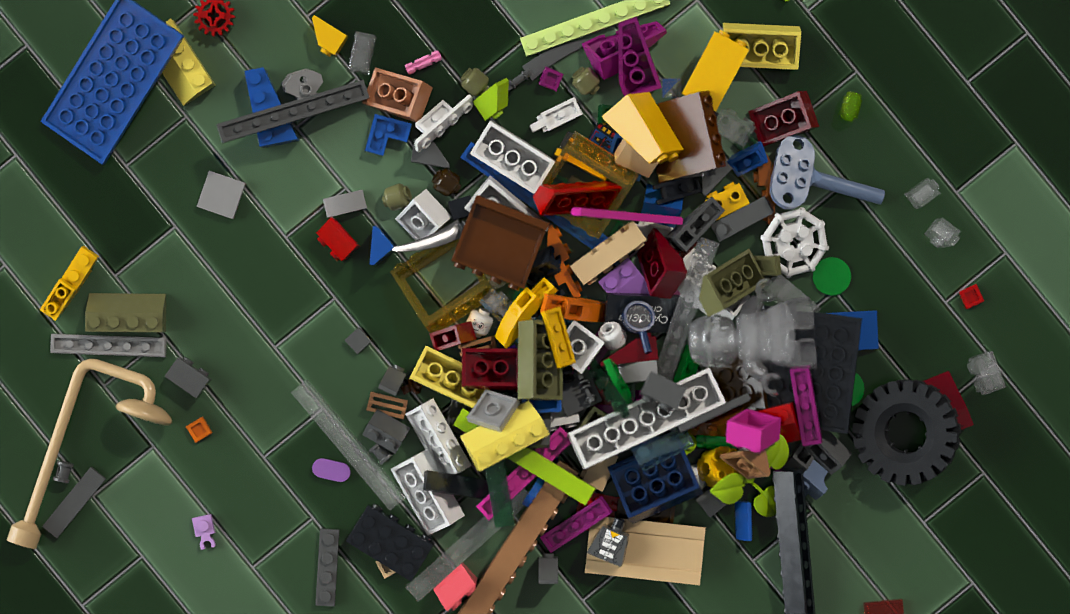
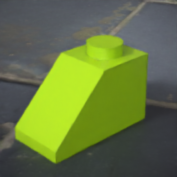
[473,78,509,121]

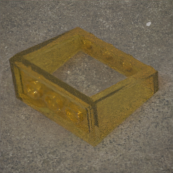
[541,131,639,239]
[390,238,497,333]

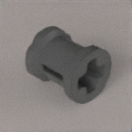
[369,444,393,465]
[53,460,74,483]

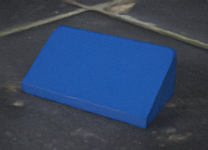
[727,141,768,177]
[735,501,752,541]

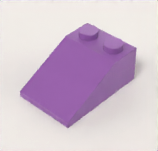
[598,258,649,294]

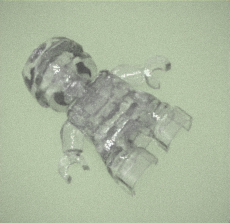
[688,278,817,396]

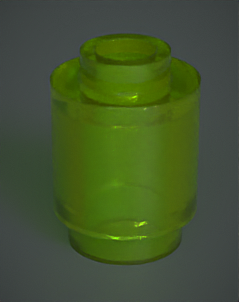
[839,92,862,121]

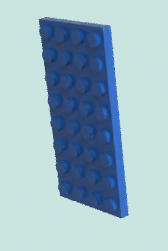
[40,0,185,165]

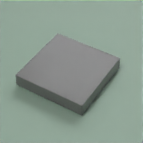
[197,171,246,219]
[467,389,520,432]

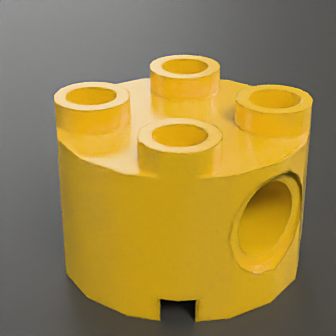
[697,446,740,487]

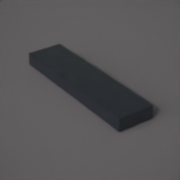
[423,470,498,500]

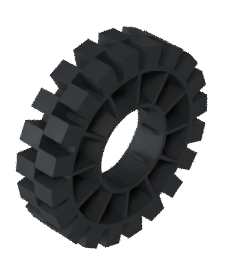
[852,379,961,486]

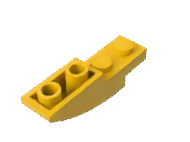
[40,246,99,321]
[495,277,558,348]

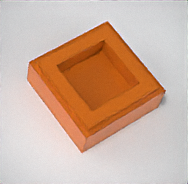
[186,417,213,443]

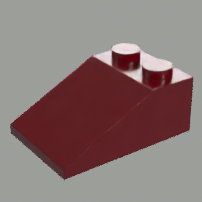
[748,91,819,147]
[637,228,688,299]
[600,333,658,366]
[462,348,518,392]
[923,371,974,430]

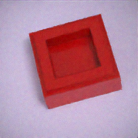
[958,284,984,309]

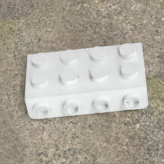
[405,399,471,475]

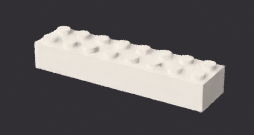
[567,368,726,470]

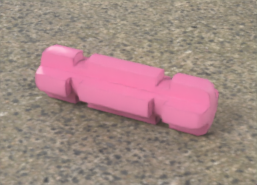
[405,51,442,74]

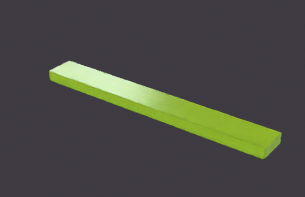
[453,408,596,505]

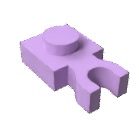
[192,514,216,550]

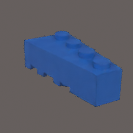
[244,67,300,148]

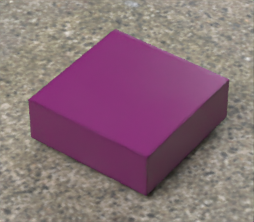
[538,66,564,92]

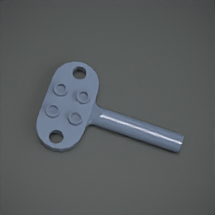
[770,135,885,210]

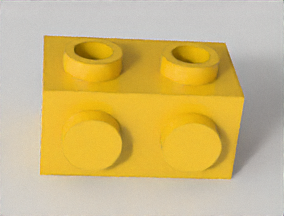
[704,182,750,220]

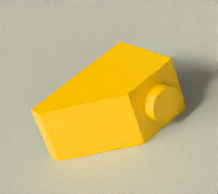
[312,15,348,57]

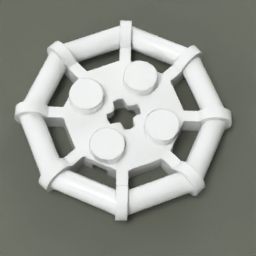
[760,207,829,278]

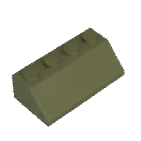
[699,249,767,317]
[85,293,166,332]
[518,320,563,400]

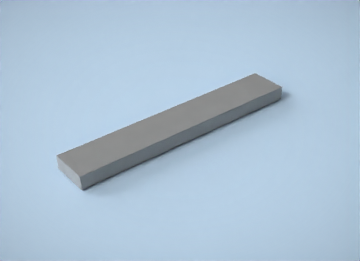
[50,334,167,357]

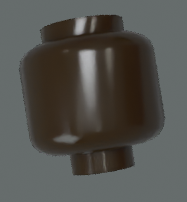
[431,168,461,197]

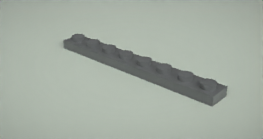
[216,80,369,144]

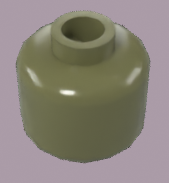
[572,67,600,95]
[460,68,489,96]
[382,183,412,211]

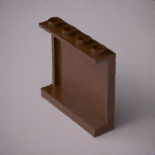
[656,91,726,183]
[451,195,549,291]

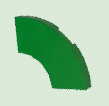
[603,358,634,406]

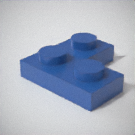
[365,114,412,156]

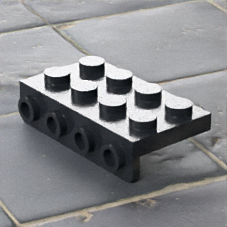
[346,503,434,581]

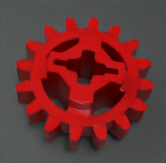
[193,0,236,37]

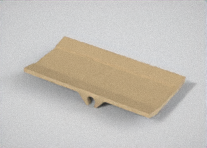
[585,517,706,585]

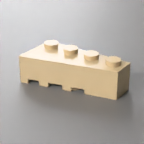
[570,221,647,285]

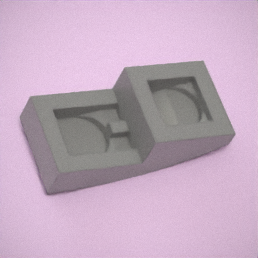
[323,190,367,218]
[617,360,658,384]

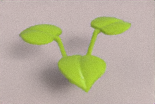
[710,434,789,517]

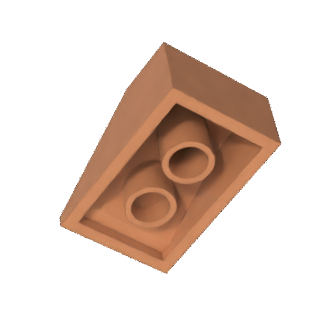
[362,68,433,122]

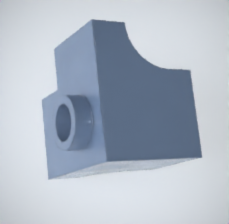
[803,460,828,500]

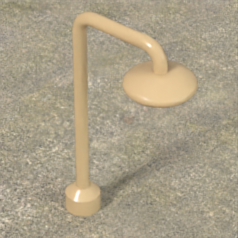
[7,359,172,549]

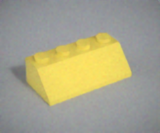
[162,19,216,106]
[722,23,801,70]
[409,346,485,408]
[460,400,550,471]

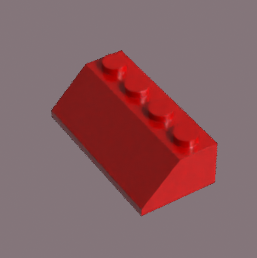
[533,181,622,216]

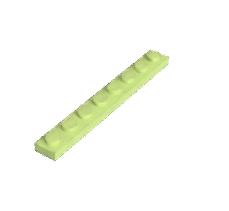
[520,0,670,57]

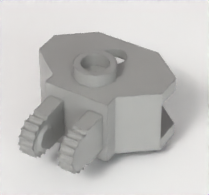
[281,68,323,100]

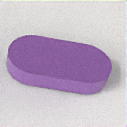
[312,458,351,482]

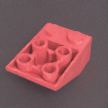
[433,561,477,611]

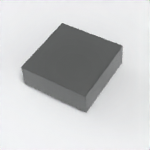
[345,327,372,354]

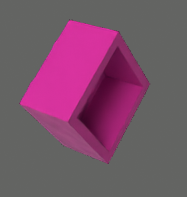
[726,409,781,453]

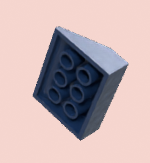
[608,436,703,524]

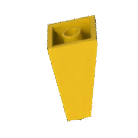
[682,30,749,111]
[602,92,684,164]

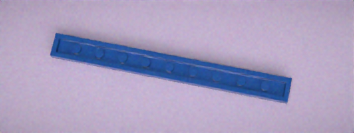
[460,142,621,267]

